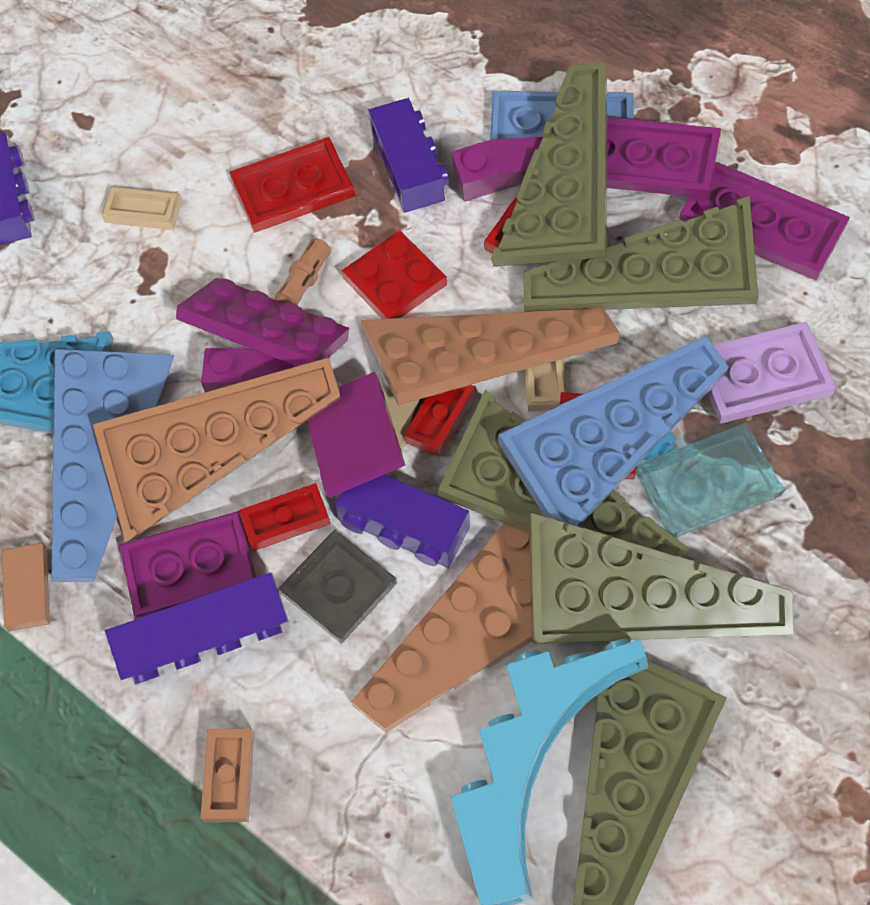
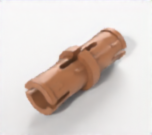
[275,238,331,305]

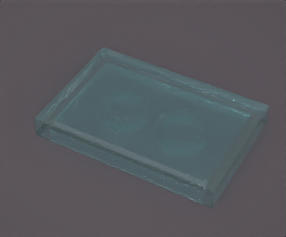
[636,423,785,538]

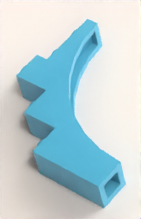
[451,638,649,905]

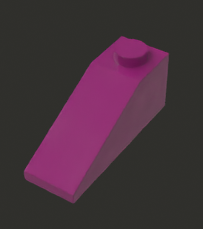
[452,136,543,202]
[201,348,297,392]

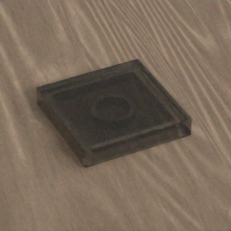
[278,529,397,644]

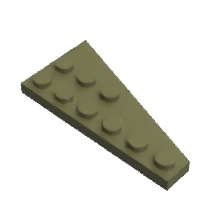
[523,196,759,312]
[573,641,727,905]

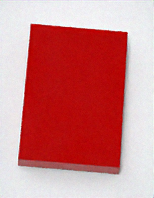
[229,137,356,233]

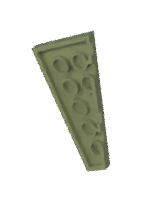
[491,62,607,267]
[437,389,689,558]
[529,511,794,644]

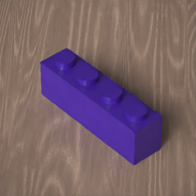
[104,572,289,685]

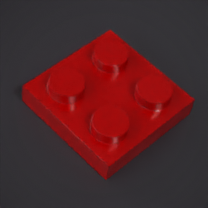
[341,230,447,319]

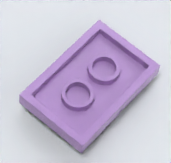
[707,322,836,424]

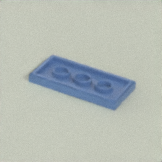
[490,91,634,140]

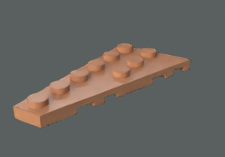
[361,308,619,405]
[93,358,341,543]
[351,523,532,733]

